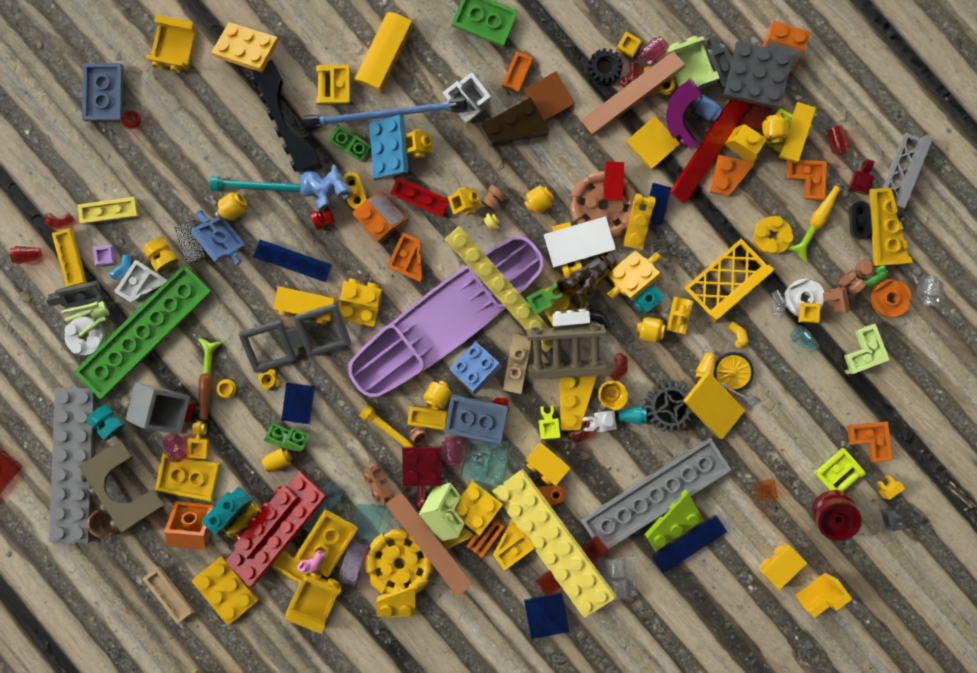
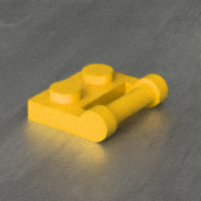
[316,65,350,106]

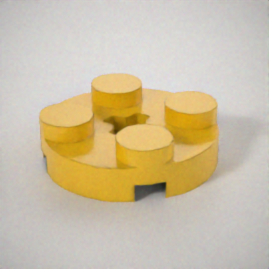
[753,216,793,255]

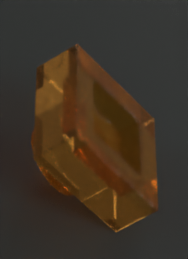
[753,478,778,502]

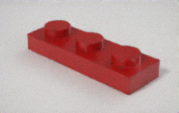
[390,177,449,218]

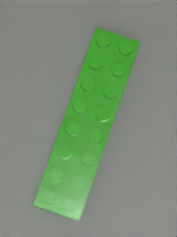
[74,264,213,399]

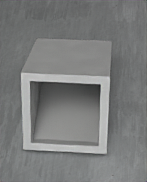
[126,382,190,434]

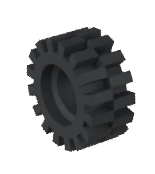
[588,48,623,86]

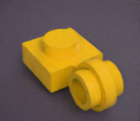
[187,421,209,459]

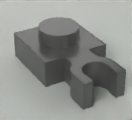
[881,508,905,532]

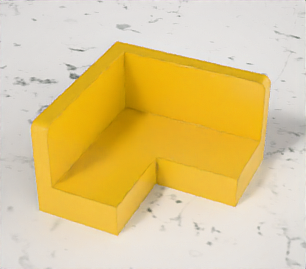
[795,573,852,618]

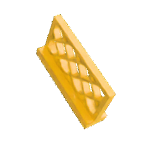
[684,239,774,324]

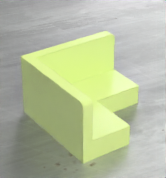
[844,324,890,374]
[419,482,465,541]

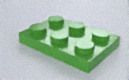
[452,0,518,48]

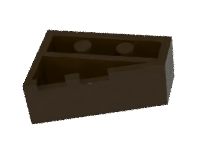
[480,97,549,147]

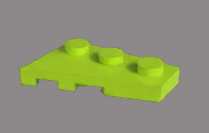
[645,489,704,552]

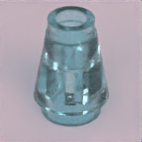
[790,325,819,352]

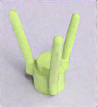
[61,301,110,336]

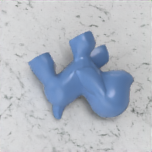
[300,165,353,212]

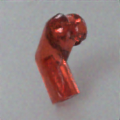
[44,213,75,229]
[568,421,591,443]

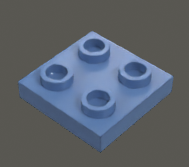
[450,341,502,394]

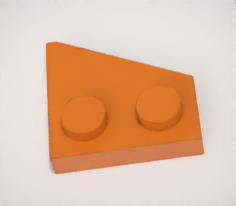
[709,155,754,197]
[387,232,422,282]

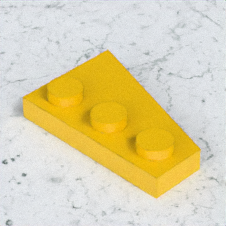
[559,375,597,430]

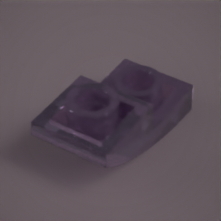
[339,541,370,587]

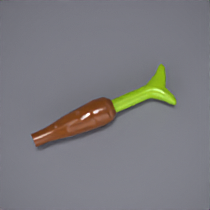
[198,338,222,420]

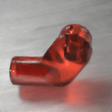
[620,62,639,88]
[609,353,628,381]

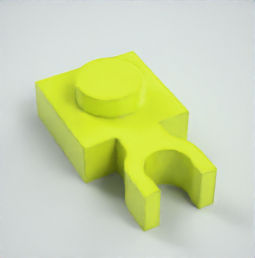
[538,406,560,440]

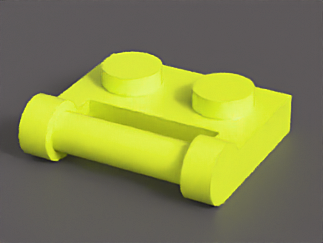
[814,448,866,492]

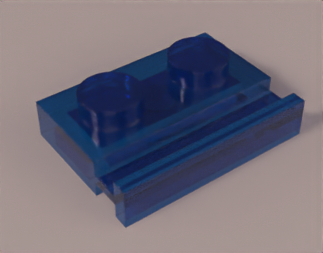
[281,383,315,424]

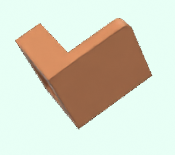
[823,287,850,313]

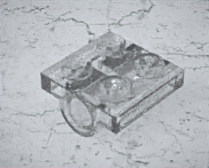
[595,555,638,599]

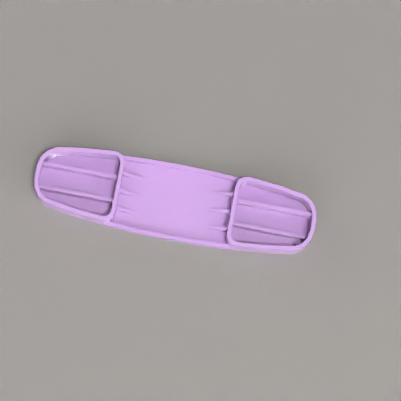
[348,236,543,397]

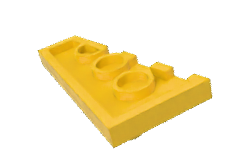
[869,188,913,266]

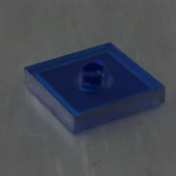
[524,592,569,639]

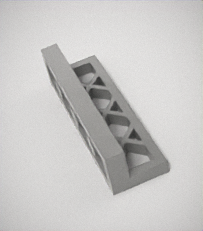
[883,133,933,211]

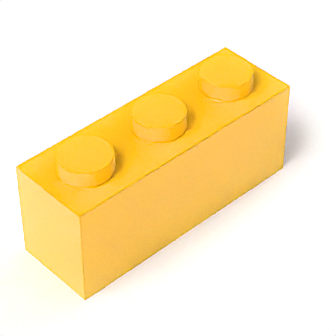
[273,286,337,324]

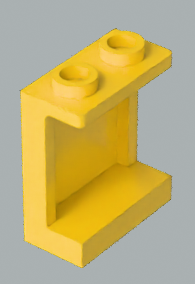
[146,14,198,73]
[285,572,342,634]

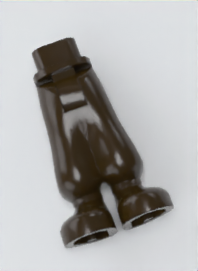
[556,252,617,309]

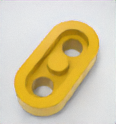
[343,172,367,210]

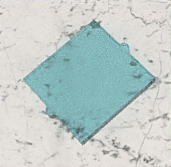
[353,503,388,541]

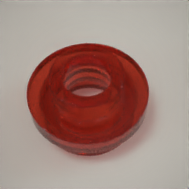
[121,110,141,129]

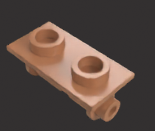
[363,463,393,505]

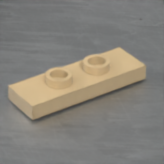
[503,334,531,394]
[142,566,195,625]

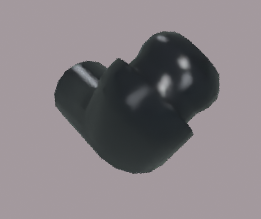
[587,309,611,329]

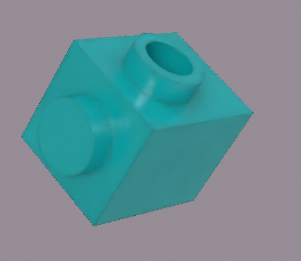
[633,284,665,314]

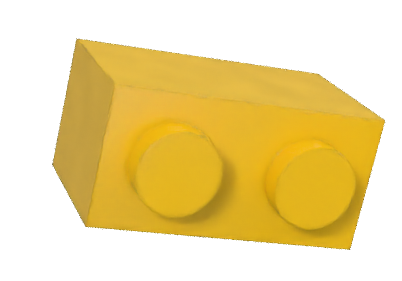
[525,442,570,486]
[758,543,807,591]

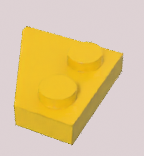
[376,583,416,617]

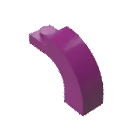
[666,77,702,150]

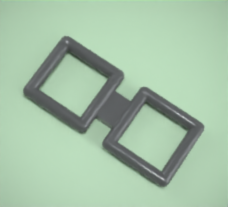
[239,303,351,373]

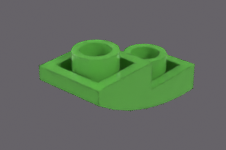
[328,125,371,162]
[263,422,309,451]

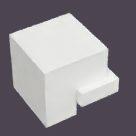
[442,73,491,124]

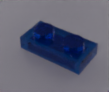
[649,183,671,225]

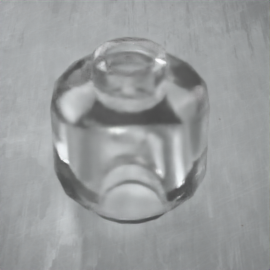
[916,276,944,306]

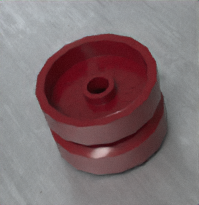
[812,490,862,541]

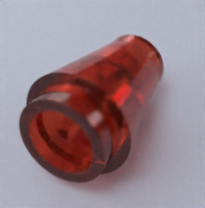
[10,246,42,265]

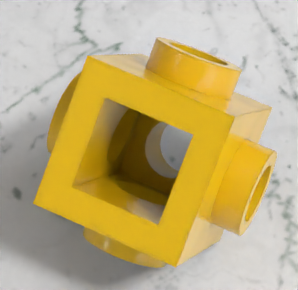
[405,129,433,159]
[448,186,482,216]

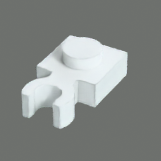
[583,410,617,432]

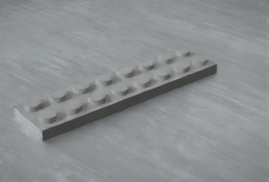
[49,388,96,543]
[580,437,731,554]

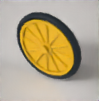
[714,352,754,392]

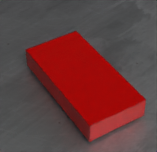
[603,161,625,201]

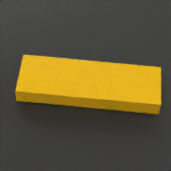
[779,102,816,163]

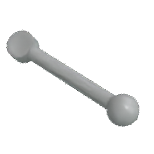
[721,383,755,405]

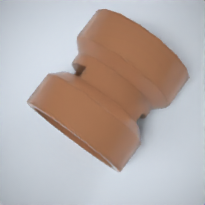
[481,185,507,212]
[838,270,866,297]

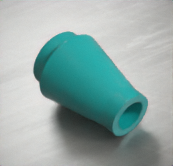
[619,406,647,425]

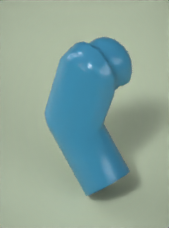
[109,255,132,280]

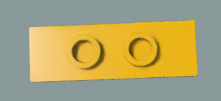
[52,228,87,287]

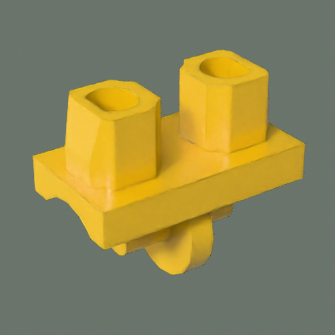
[666,296,693,335]

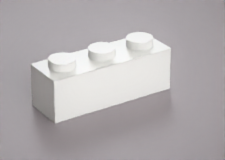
[552,309,590,327]

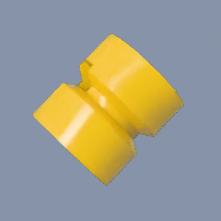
[142,237,179,273]

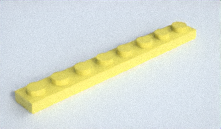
[444,226,553,352]

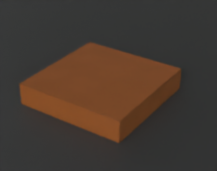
[523,71,575,122]

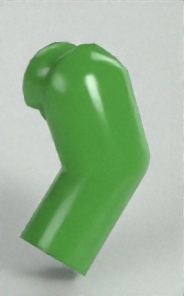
[863,265,888,290]

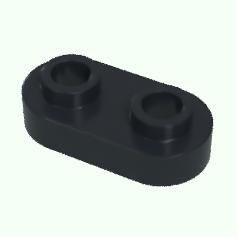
[849,201,872,240]

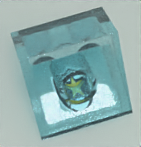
[461,438,511,485]

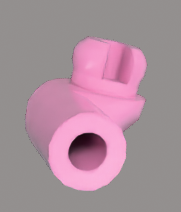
[297,550,326,573]

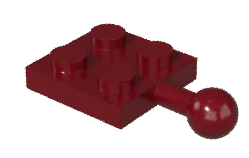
[402,446,442,512]

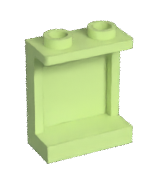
[665,36,719,89]

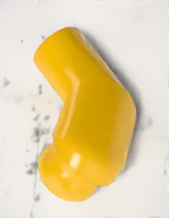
[727,321,749,349]

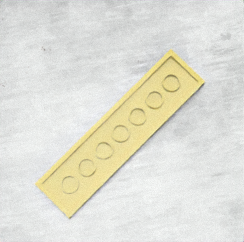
[492,469,616,618]

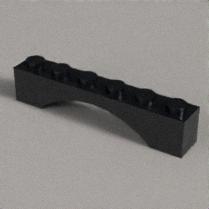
[251,60,322,175]

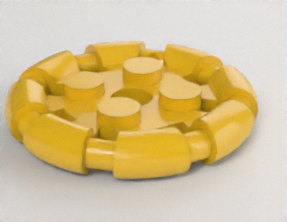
[365,528,434,594]

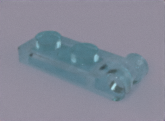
[303,480,346,533]

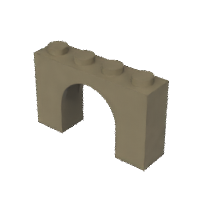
[78,441,164,533]

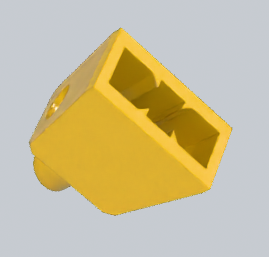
[724,124,767,162]

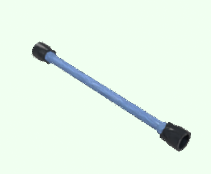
[303,96,467,131]

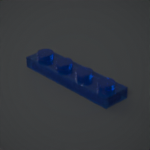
[253,239,333,283]
[651,515,727,574]

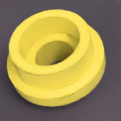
[484,213,501,231]

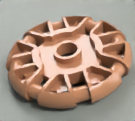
[569,171,636,238]

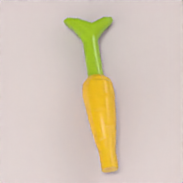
[787,186,841,262]

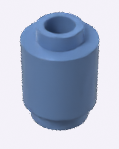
[692,95,722,122]

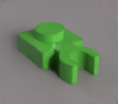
[526,285,563,315]

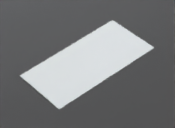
[544,217,615,267]

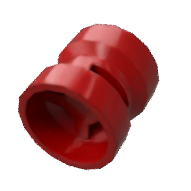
[310,206,335,230]

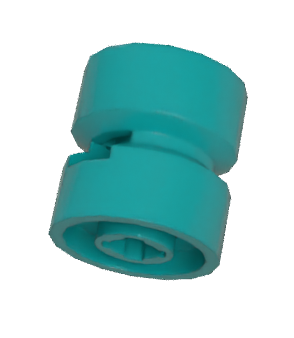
[86,404,125,441]

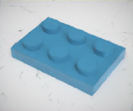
[369,115,409,179]

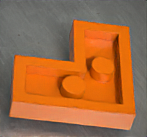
[786,160,827,200]
[847,422,892,462]

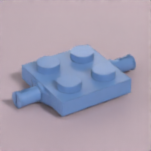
[191,210,245,266]

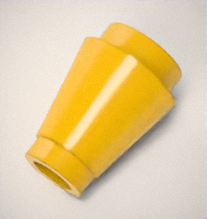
[695,352,716,380]

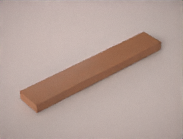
[581,51,685,136]
[386,491,473,597]

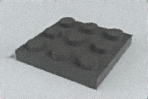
[723,41,794,110]

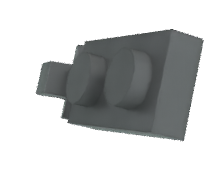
[706,36,732,90]
[46,281,104,308]

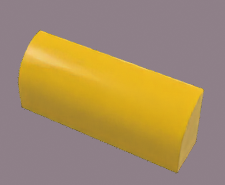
[354,12,413,94]

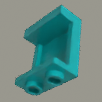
[201,487,253,535]

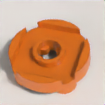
[870,279,911,318]

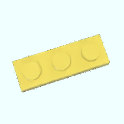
[77,197,139,225]

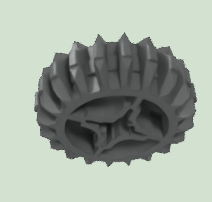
[643,380,695,433]

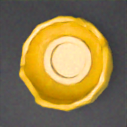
[598,380,628,411]

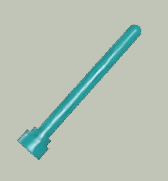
[210,176,300,192]

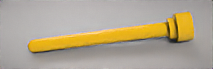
[359,404,416,447]

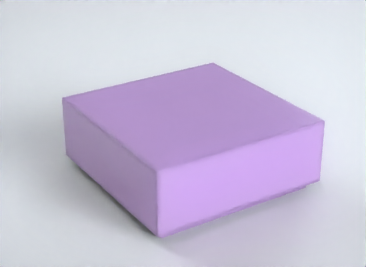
[93,245,116,267]

